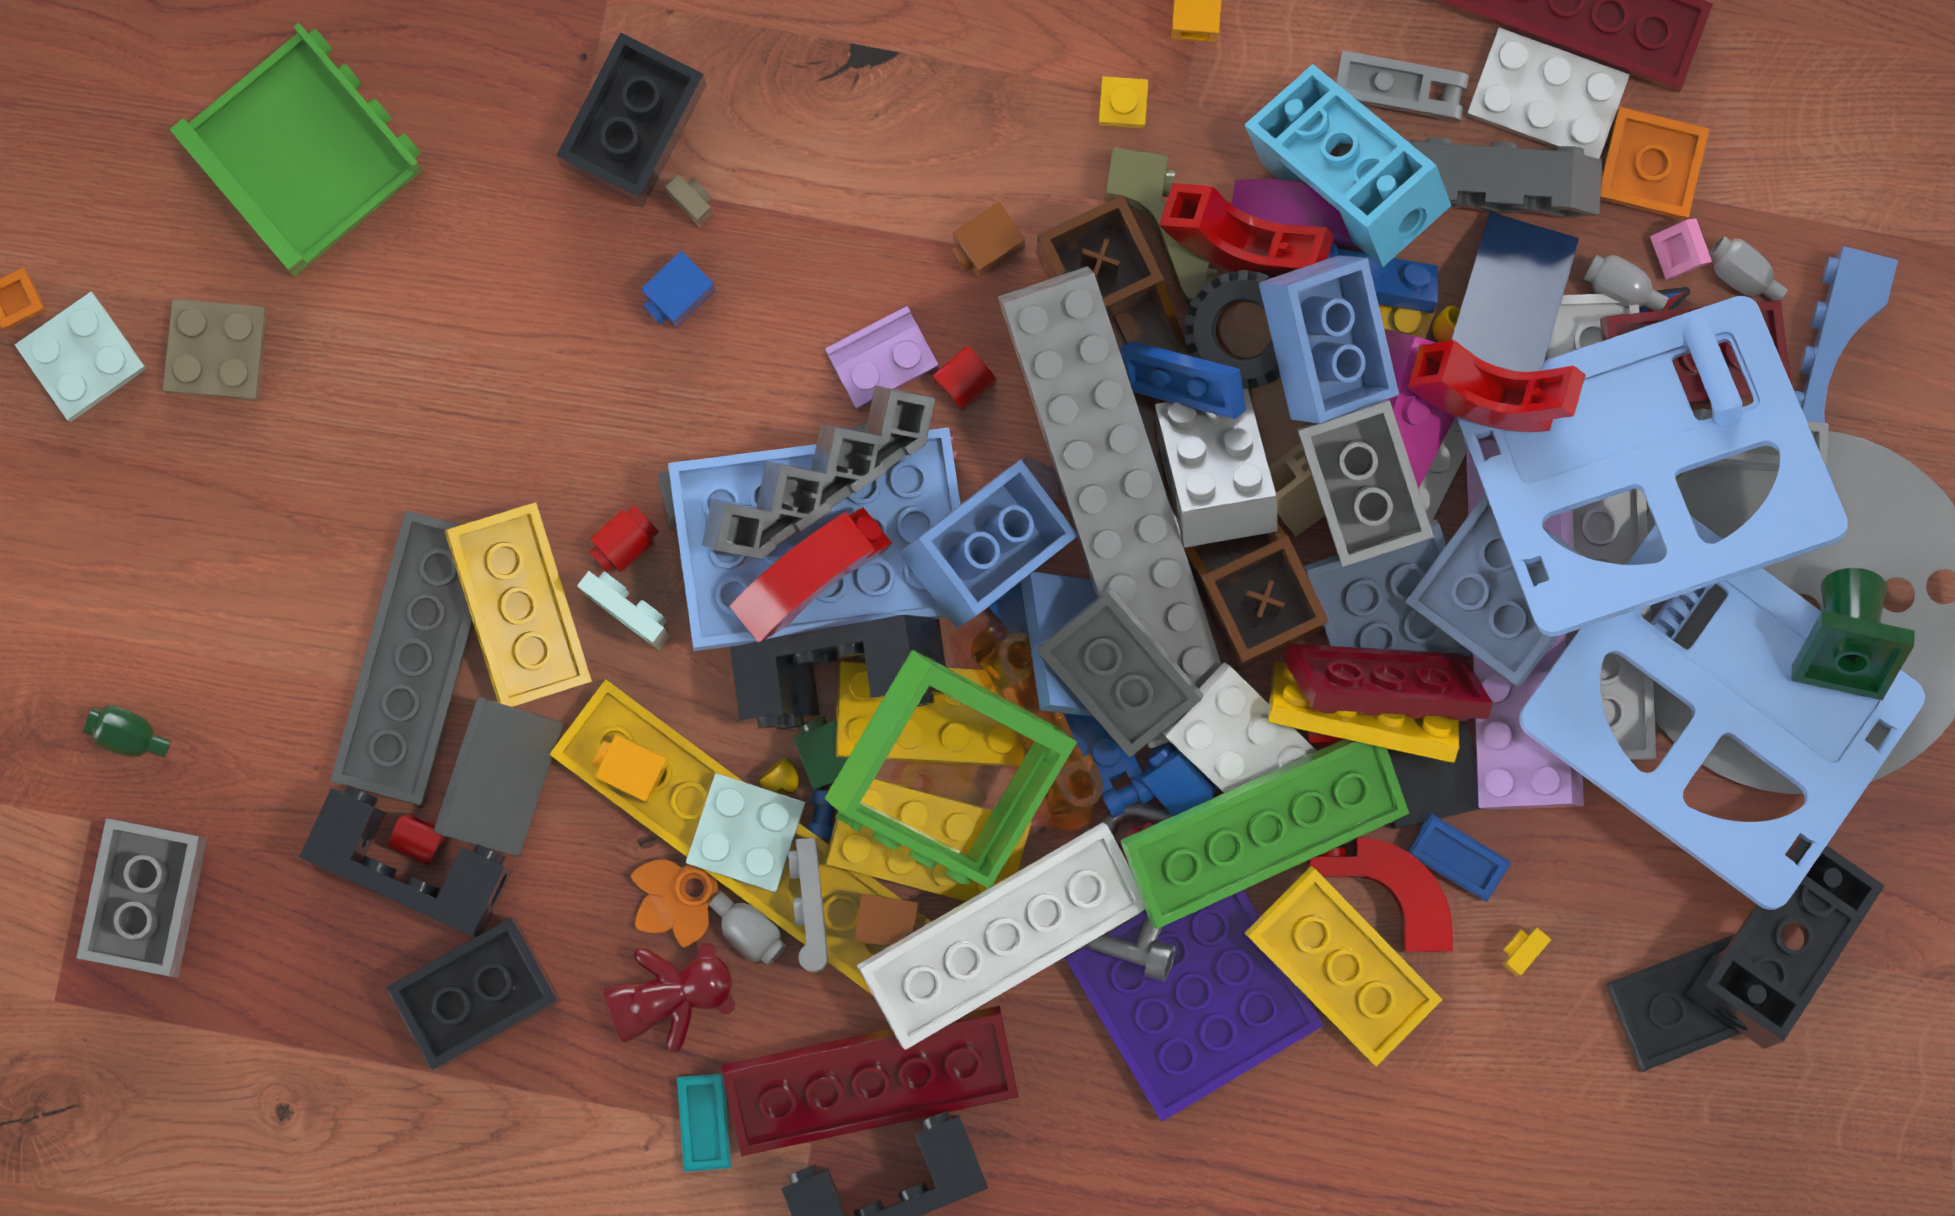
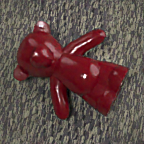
[604,943,735,1053]

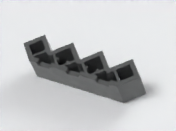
[1339,138,1602,219]
[702,385,935,559]

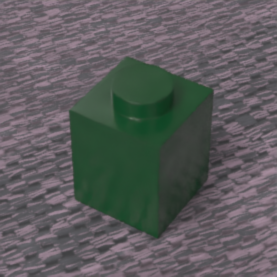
[792,716,848,791]

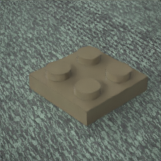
[163,299,268,401]

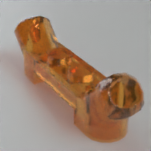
[971,625,1103,831]

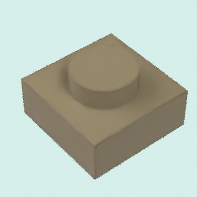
[665,174,713,227]

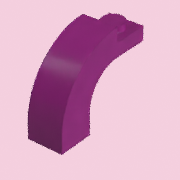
[1231,179,1365,253]

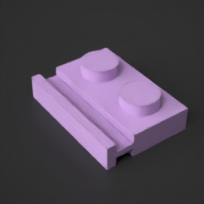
[825,306,939,410]

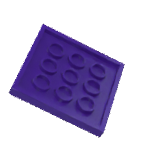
[1065,890,1324,1122]

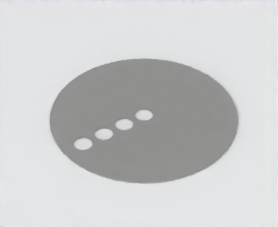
[1647,431,1955,794]

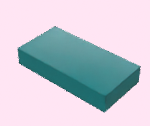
[677,1074,732,1172]

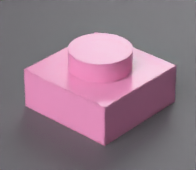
[1650,218,1712,280]

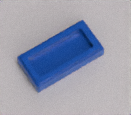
[1406,812,1512,902]

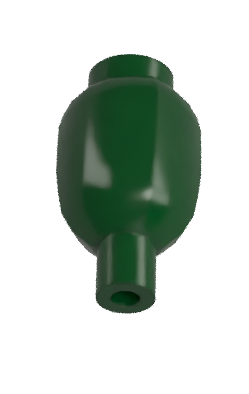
[83,705,171,758]

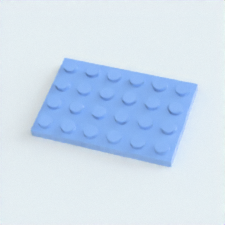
[668,427,960,651]

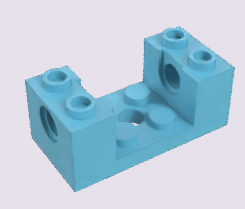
[1245,64,1452,267]

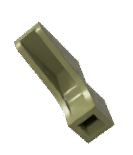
[1105,147,1217,306]

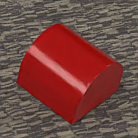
[931,346,997,412]
[388,813,447,867]

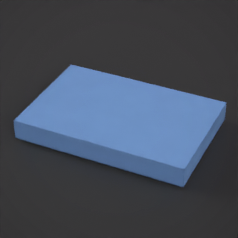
[1021,572,1097,716]

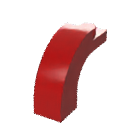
[1159,183,1334,278]
[1407,340,1586,432]
[729,507,893,643]
[1307,838,1453,952]

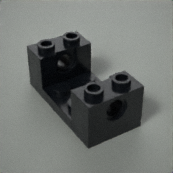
[730,614,946,730]
[299,784,513,937]
[1686,836,1885,1049]
[781,1111,988,1216]

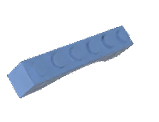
[1794,246,1898,485]

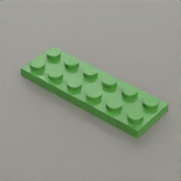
[1120,739,1409,929]

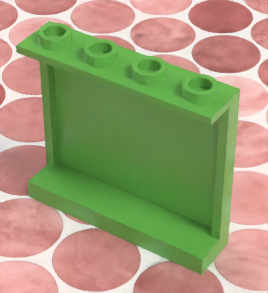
[169,23,423,277]

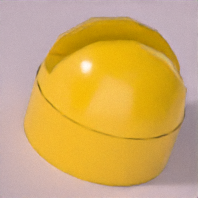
[1432,306,1460,343]
[758,757,799,796]

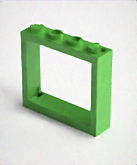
[824,649,1077,888]

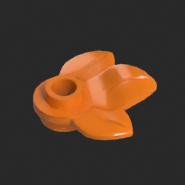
[631,859,718,948]

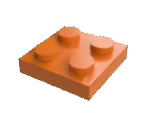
[1600,107,1710,221]

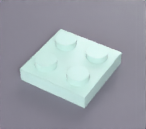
[15,292,147,422]
[577,571,670,651]
[686,773,806,893]

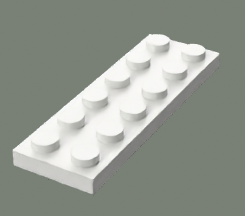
[857,823,1145,1050]

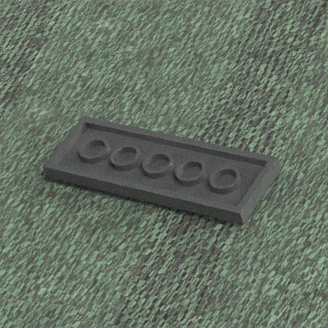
[330,510,473,806]

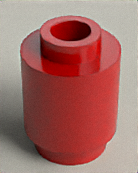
[589,505,659,573]

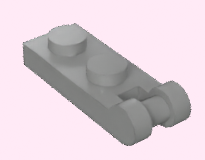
[1336,50,1469,123]
[788,837,828,973]

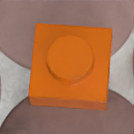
[0,267,47,332]

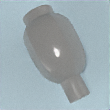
[1709,236,1788,301]
[1583,254,1668,311]
[709,892,787,966]

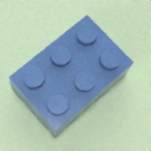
[1259,255,1399,424]
[899,460,1078,628]

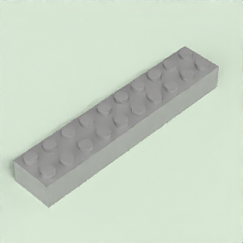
[998,266,1222,748]

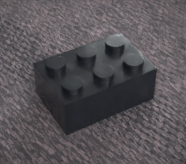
[556,32,707,207]
[386,917,561,1071]

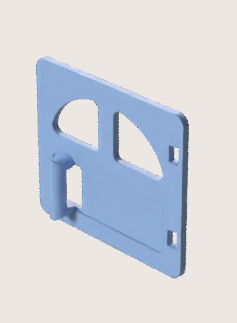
[1455,296,1848,637]
[1519,515,1925,910]

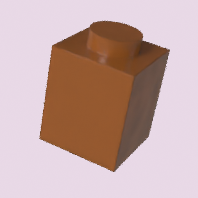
[950,202,1025,278]
[854,894,926,947]

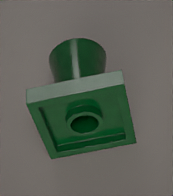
[1791,568,1915,700]

